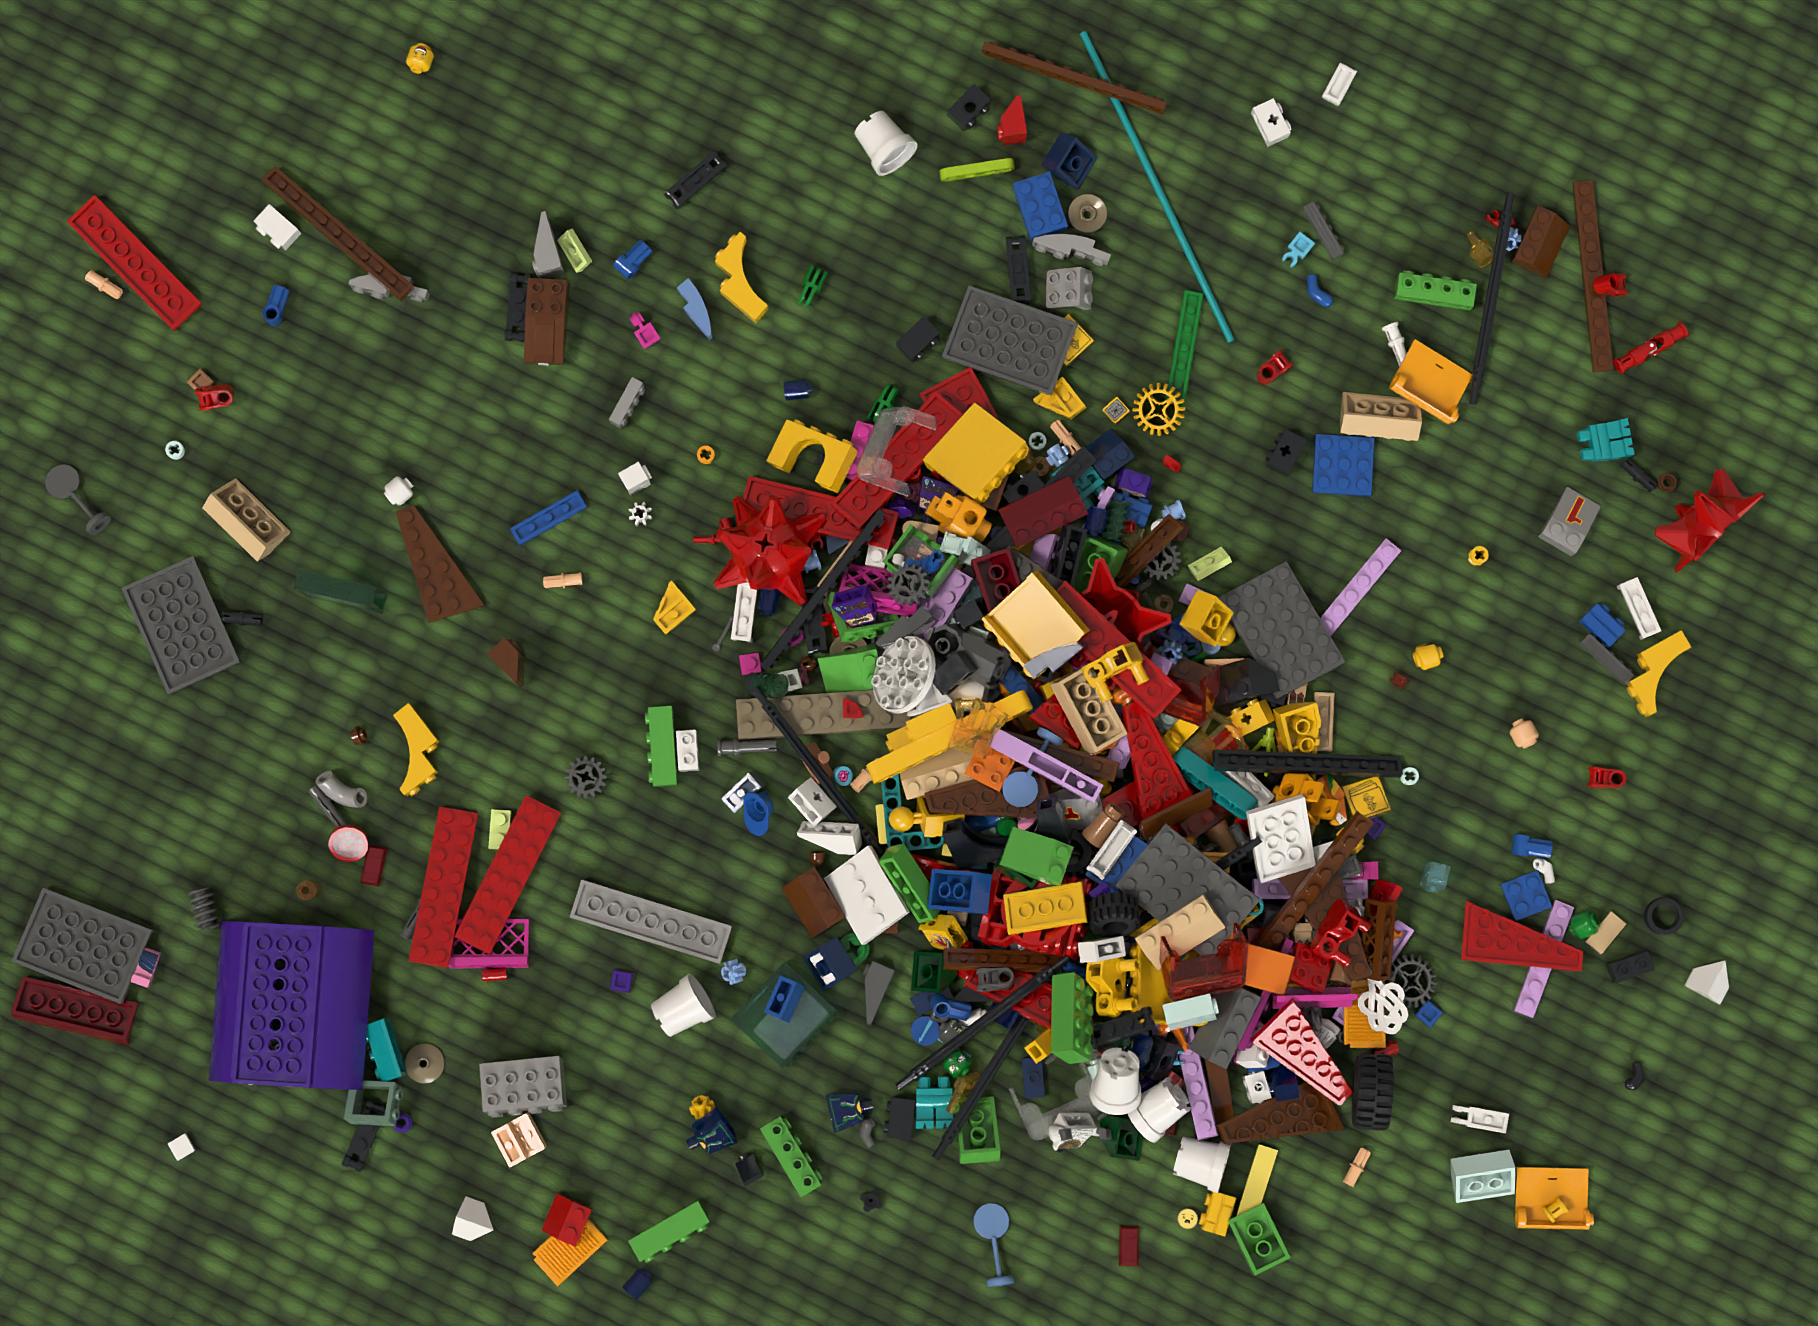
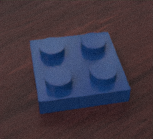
[1500,870,1552,921]

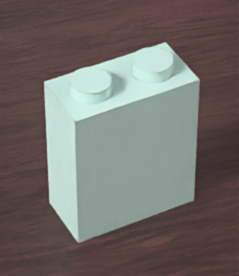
[1163,994,1219,1031]

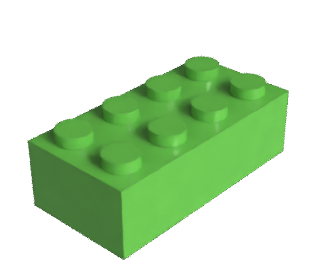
[1051,972,1094,1064]

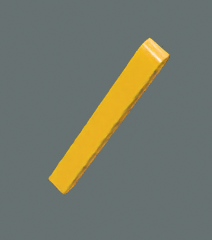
[866,690,1033,784]

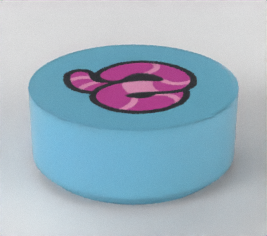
[832,766,853,786]

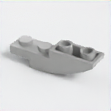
[1032,234,1111,266]
[348,275,430,302]

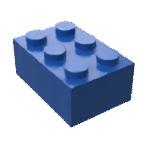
[1012,172,1068,242]
[928,869,992,914]

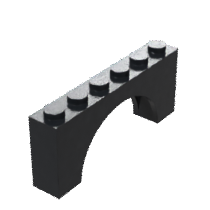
[942,796,1072,869]

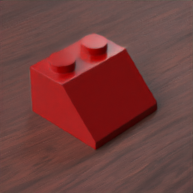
[997,95,1027,146]
[542,1193,594,1247]

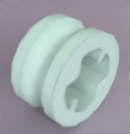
[1029,432,1046,451]
[165,441,185,460]
[1400,767,1419,785]

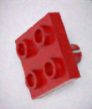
[1289,942,1333,994]

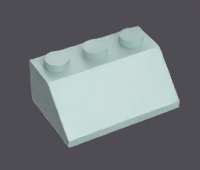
[1451,1150,1515,1203]

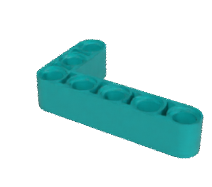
[881,774,944,851]

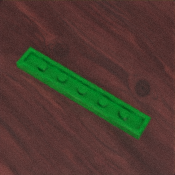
[1165,290,1204,407]

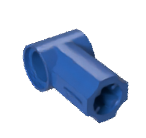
[613,240,652,279]
[262,285,290,326]
[1511,834,1552,858]
[930,994,972,1021]

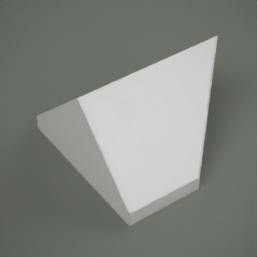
[907,682,953,717]
[1684,960,1729,1005]
[452,1196,493,1241]

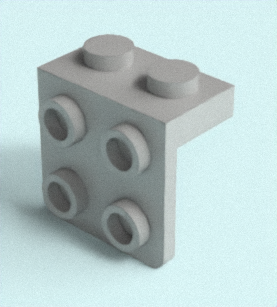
[1046,267,1093,310]

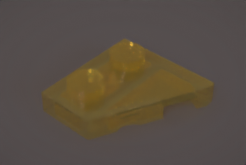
[946,1072,981,1114]

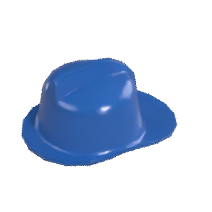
[743,791,774,836]

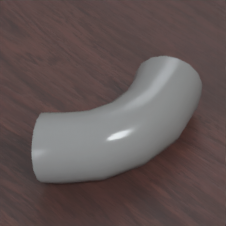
[315,771,367,808]

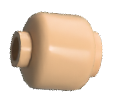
[1509,718,1539,749]

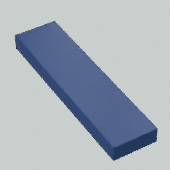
[510,490,588,546]

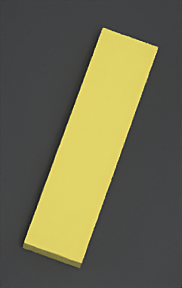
[1235,1144,1278,1217]

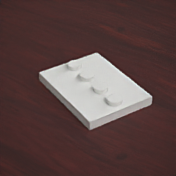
[1246,794,1316,883]
[824,846,910,945]

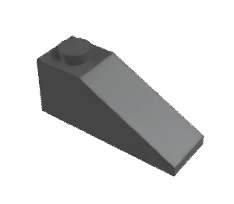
[863,961,894,1025]

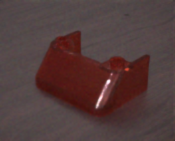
[1141,641,1220,726]
[1159,923,1248,1002]

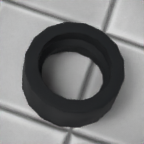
[1644,898,1684,935]

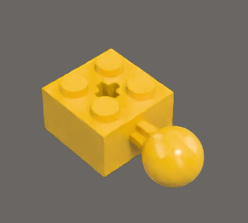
[1180,590,1236,647]
[889,795,965,837]

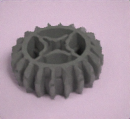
[1385,954,1437,1008]

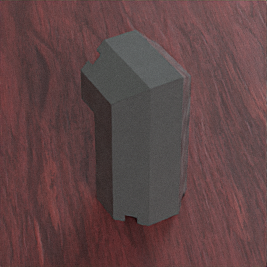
[925,623,1011,689]

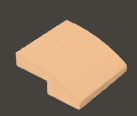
[491,1112,547,1168]

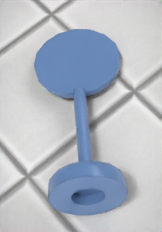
[1002,727,1064,807]
[974,1203,1015,1287]

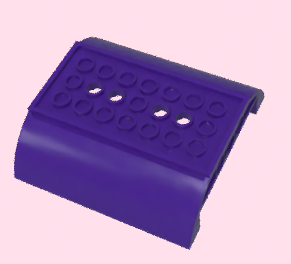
[208,921,375,1090]

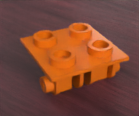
[964,739,1015,792]

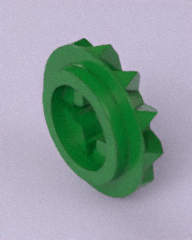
[840,933,869,965]

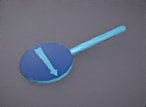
[911,1016,971,1058]

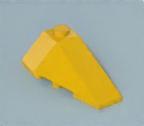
[1272,702,1321,782]

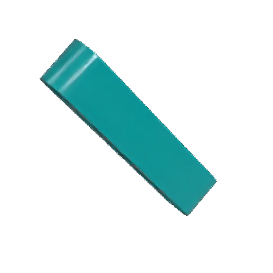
[1172,747,1258,820]

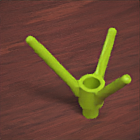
[1251,727,1277,777]

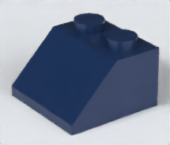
[1041,133,1097,190]
[1085,429,1135,482]
[803,937,857,991]

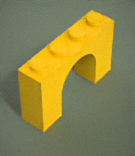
[766,420,858,493]

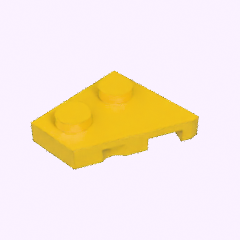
[1033,377,1086,419]
[653,581,696,635]

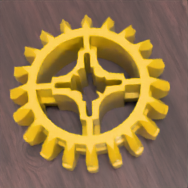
[1133,383,1186,436]

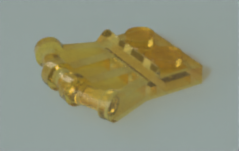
[947,697,1009,759]
[1182,707,1250,768]

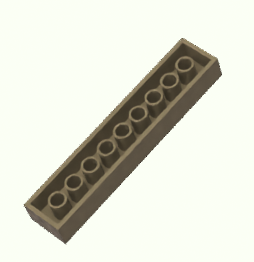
[736,690,933,741]

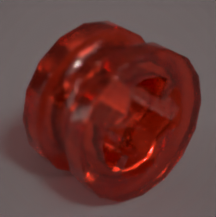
[1389,672,1409,690]

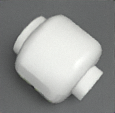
[384,476,414,505]

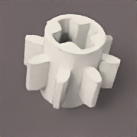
[628,502,652,526]

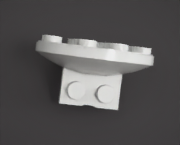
[871,636,935,713]

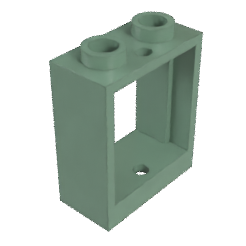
[344,1081,403,1126]

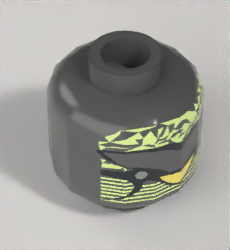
[938,1019,966,1044]

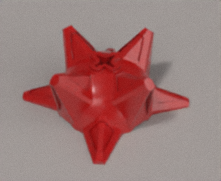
[1655,469,1766,573]
[713,495,826,606]
[1073,558,1171,690]

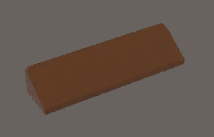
[1138,788,1213,839]

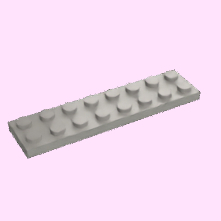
[570,880,732,964]

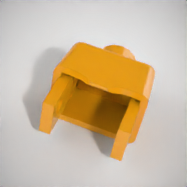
[925,492,992,543]
[1271,773,1341,825]

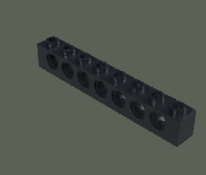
[1026,524,1087,683]

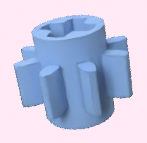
[1506,227,1521,251]
[1046,444,1070,468]
[721,959,746,985]

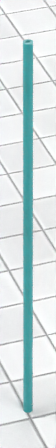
[1080,31,1235,343]

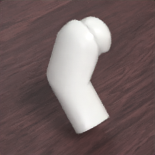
[1533,858,1555,884]

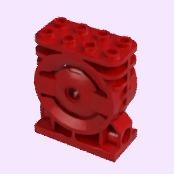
[978,860,1094,961]

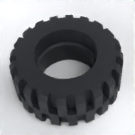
[1351,1053,1394,1131]

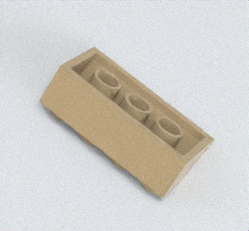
[1340,392,1422,441]
[202,478,290,562]
[1050,666,1128,754]
[900,741,976,800]
[1135,893,1226,970]

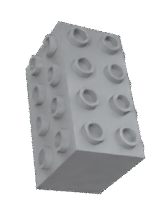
[479,1056,567,1118]

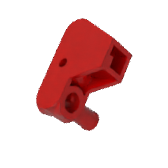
[1310,898,1371,967]

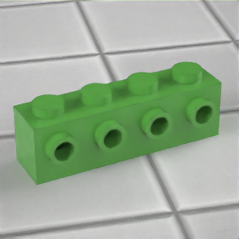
[1394,271,1477,311]
[645,706,678,787]
[878,843,941,923]
[760,1116,823,1197]
[628,1200,711,1263]

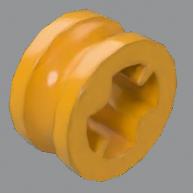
[697,446,715,464]

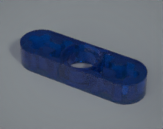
[1154,621,1201,656]

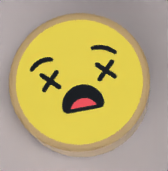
[1177,1208,1198,1229]

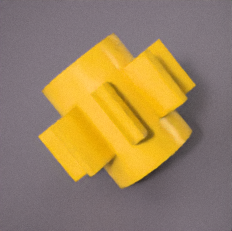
[689,1095,715,1120]

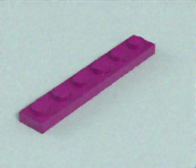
[1237,938,1294,1051]

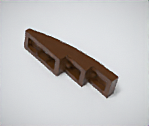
[1204,1058,1234,1130]

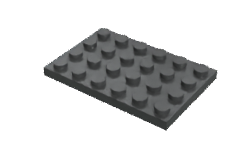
[942,286,1078,396]
[121,556,241,695]
[1218,561,1345,700]
[1115,824,1260,962]
[12,888,153,1004]

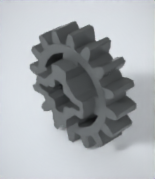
[1143,541,1181,581]
[887,563,931,607]
[564,756,608,799]

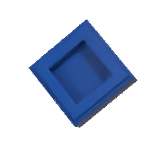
[1415,1000,1443,1028]

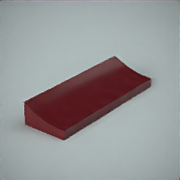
[10,976,139,1045]

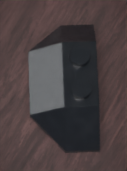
[1202,658,1280,711]

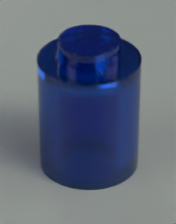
[783,379,812,401]
[1084,506,1109,537]
[757,589,781,617]
[622,1268,653,1300]

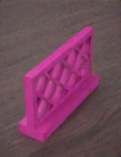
[839,563,918,617]
[449,919,529,969]
[1271,987,1357,1009]

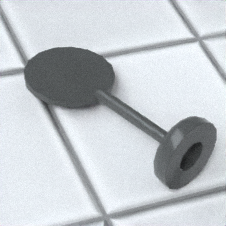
[45,464,111,535]

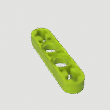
[939,158,1015,181]

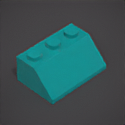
[366,1018,408,1082]

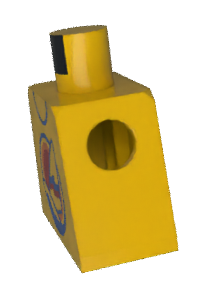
[919,915,968,950]

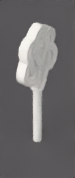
[1357,930,1408,1034]

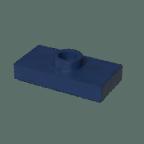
[910,986,953,1016]
[1022,1058,1045,1098]

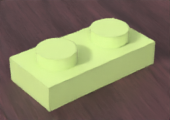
[557,229,592,273]
[1188,546,1232,581]
[488,809,512,849]

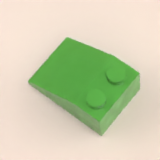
[1073,534,1128,593]
[817,643,881,693]
[999,827,1074,886]
[954,1096,1000,1164]
[1228,1203,1291,1276]

